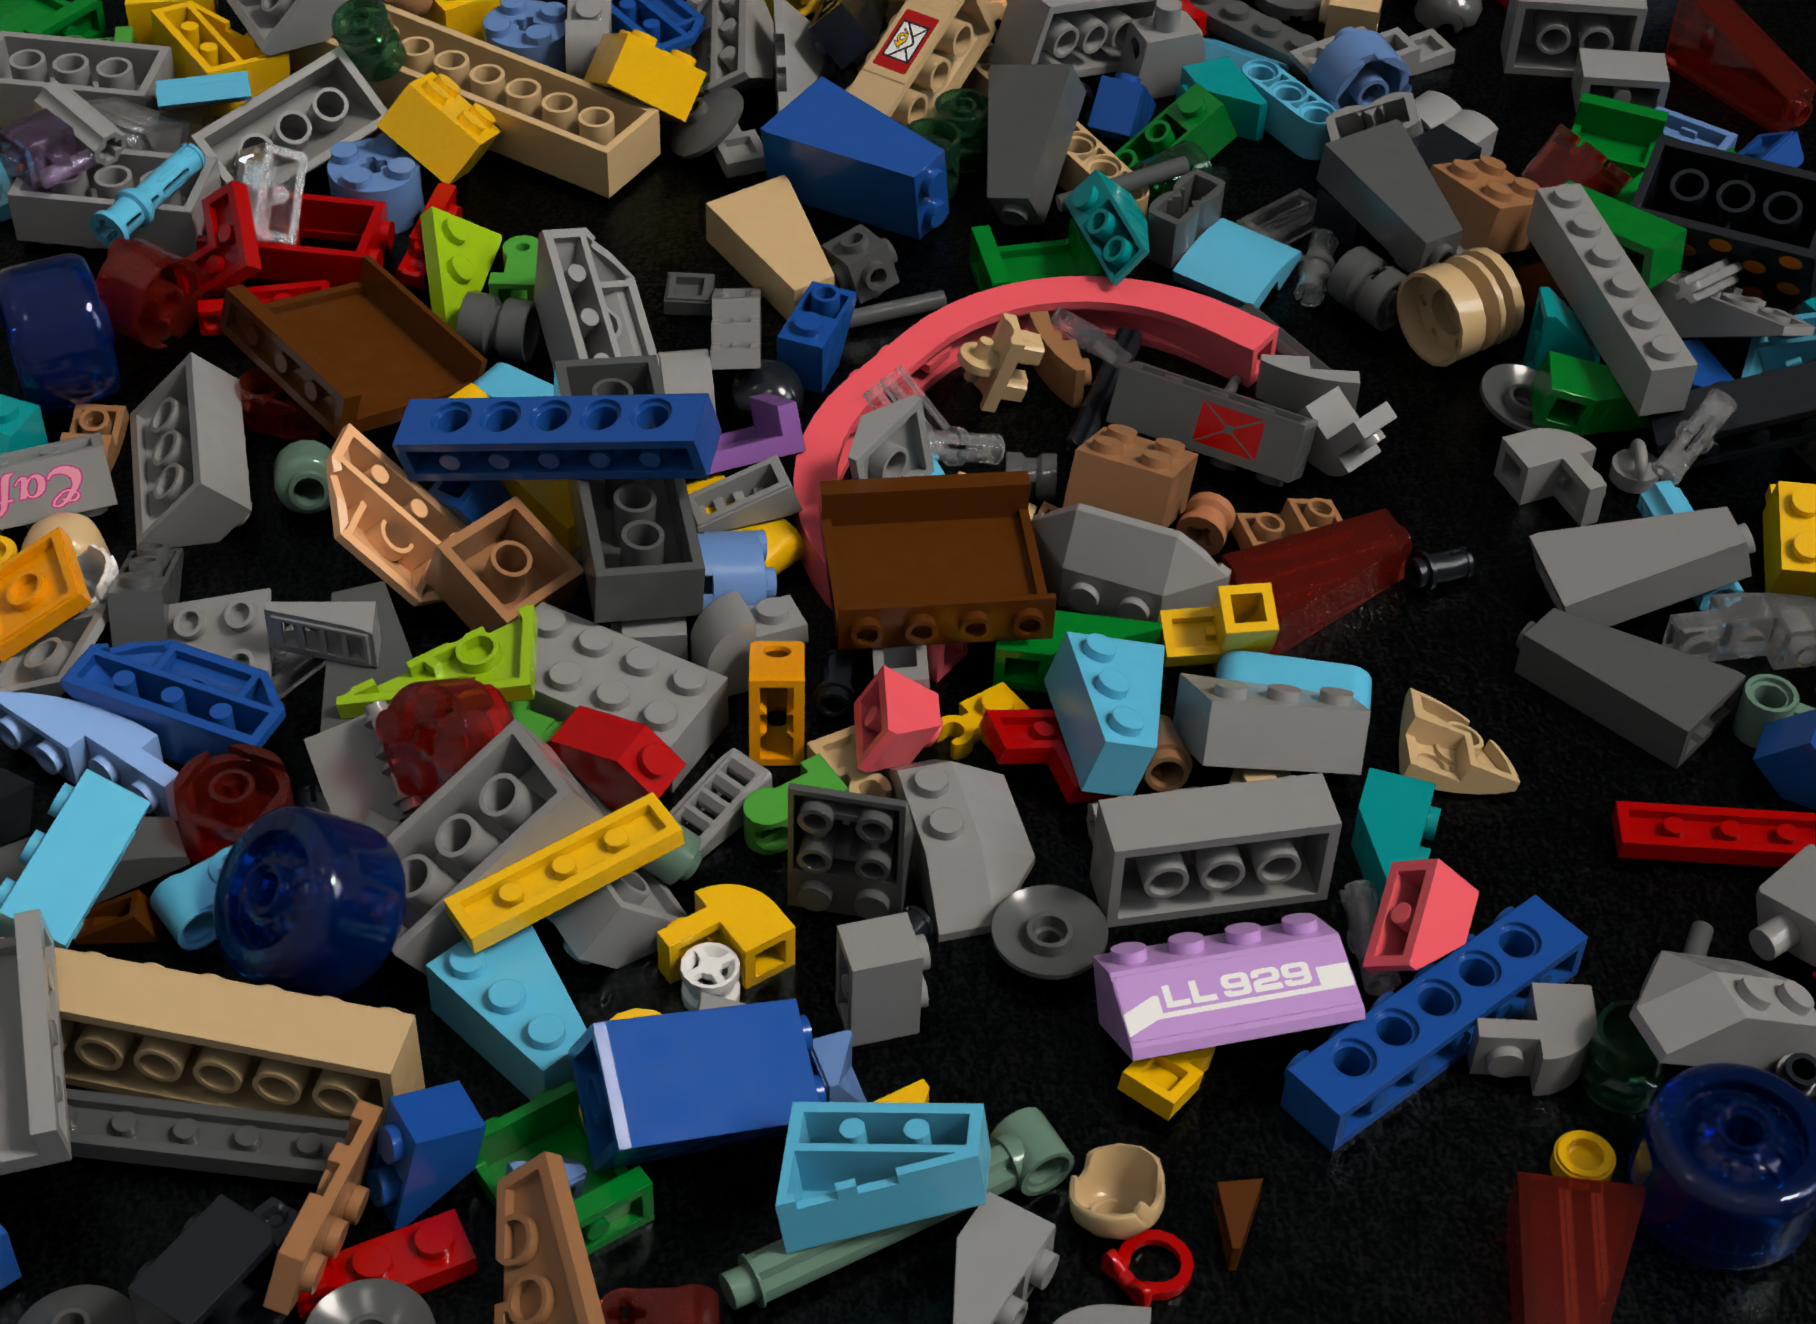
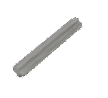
[1673,258,1743,306]

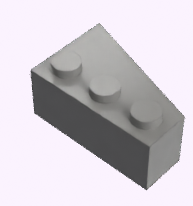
[1173,673,1371,775]

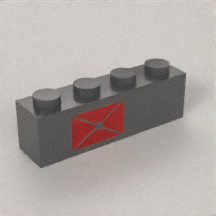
[1106,361,1319,487]

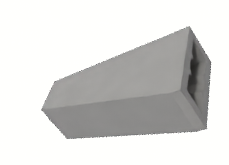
[1529,506,1756,627]

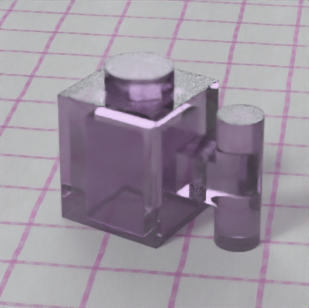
[0,108,96,189]

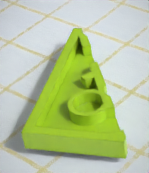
[420,206,502,332]
[336,604,538,719]

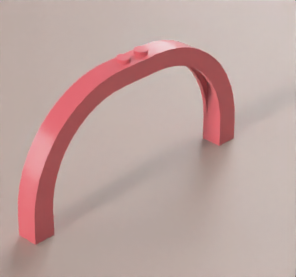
[793,276,1279,683]

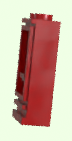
[196,185,395,288]

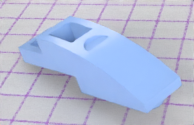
[0,691,189,822]

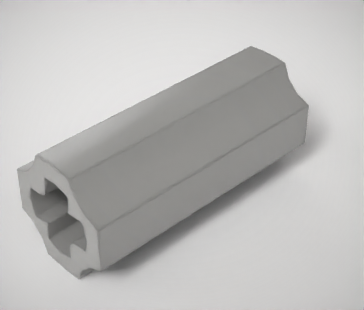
[34,80,127,167]

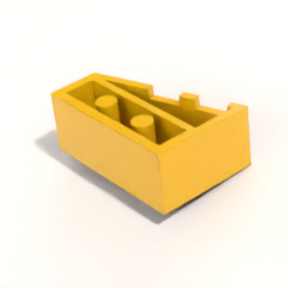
[151,1,290,118]

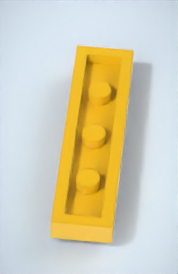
[443,792,685,954]

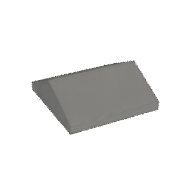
[848,394,934,479]
[0,607,109,697]

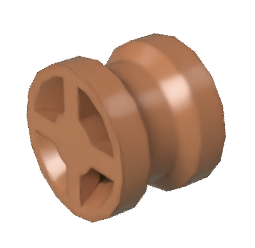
[1176,492,1236,556]

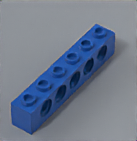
[392,393,722,481]
[1280,895,1588,1152]

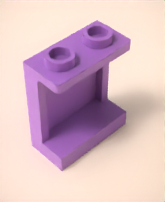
[690,393,806,479]

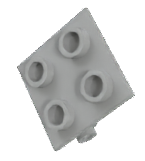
[168,588,285,680]
[303,697,441,824]

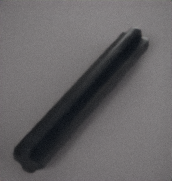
[1065,326,1142,456]

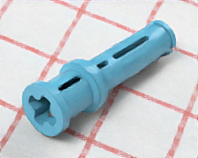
[89,143,206,250]

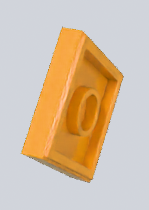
[0,527,92,662]

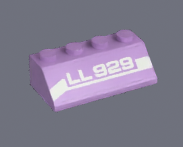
[1093,913,1366,1061]

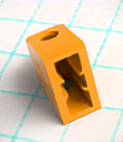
[749,641,805,766]

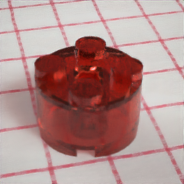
[1521,123,1632,199]
[86,237,203,349]
[375,676,514,798]
[173,744,297,878]

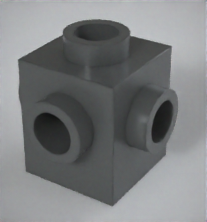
[822,224,900,304]

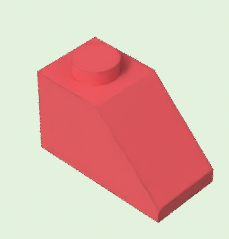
[853,665,943,773]
[1362,858,1479,972]

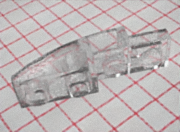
[1662,593,1816,670]

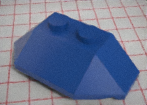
[612,0,706,53]
[60,640,286,775]

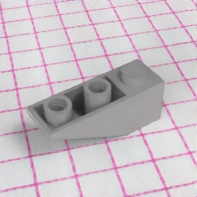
[952,1191,1059,1324]

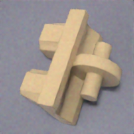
[957,313,1045,413]

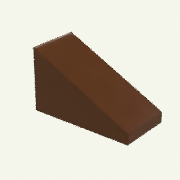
[73,889,163,945]
[1213,1178,1263,1271]

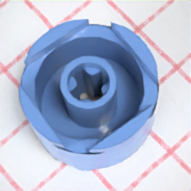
[483,0,567,73]
[1307,27,1412,111]
[327,133,425,234]
[686,530,777,634]

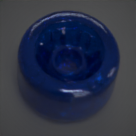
[0,253,121,413]
[213,805,406,997]
[1628,1062,1816,1271]

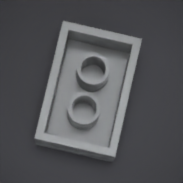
[1500,0,1648,78]

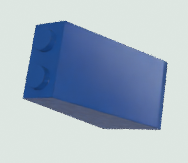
[760,76,949,240]
[568,998,827,1173]

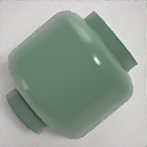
[273,440,331,515]

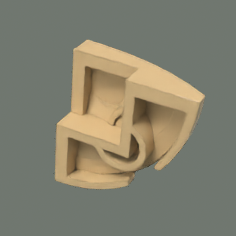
[1399,688,1520,795]

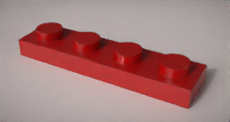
[1611,801,1816,867]

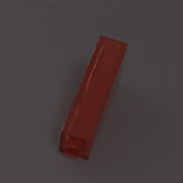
[1665,0,1816,133]
[1222,508,1412,655]
[1507,1172,1646,1324]

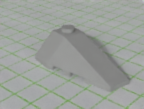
[774,0,835,114]
[1650,271,1815,339]

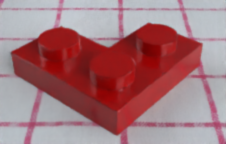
[178,180,262,308]
[979,709,1118,803]

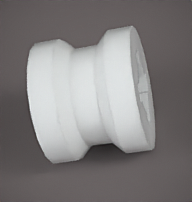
[680,942,740,1011]

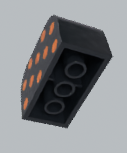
[1631,135,1816,306]

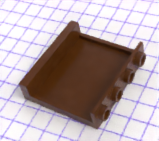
[219,255,487,440]
[819,471,1057,650]

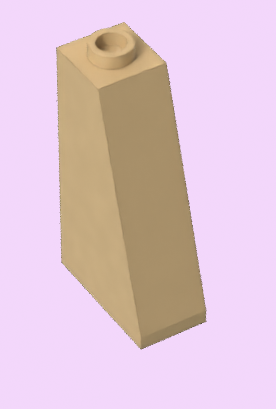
[706,175,835,320]

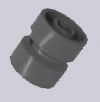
[1327,246,1407,331]
[456,291,540,363]

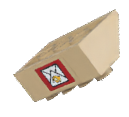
[846,0,997,140]

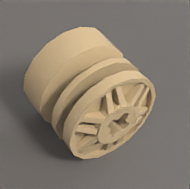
[1396,247,1525,367]

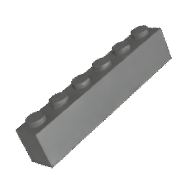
[1526,183,1698,416]

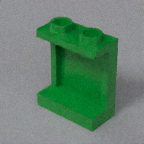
[0,0,108,39]
[1552,92,1669,199]
[969,218,1107,292]
[471,1080,655,1255]

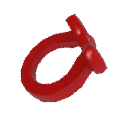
[1101,1229,1194,1307]

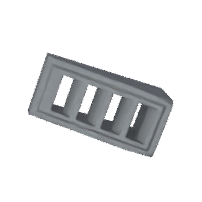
[689,455,803,533]
[263,601,381,667]
[669,748,772,859]

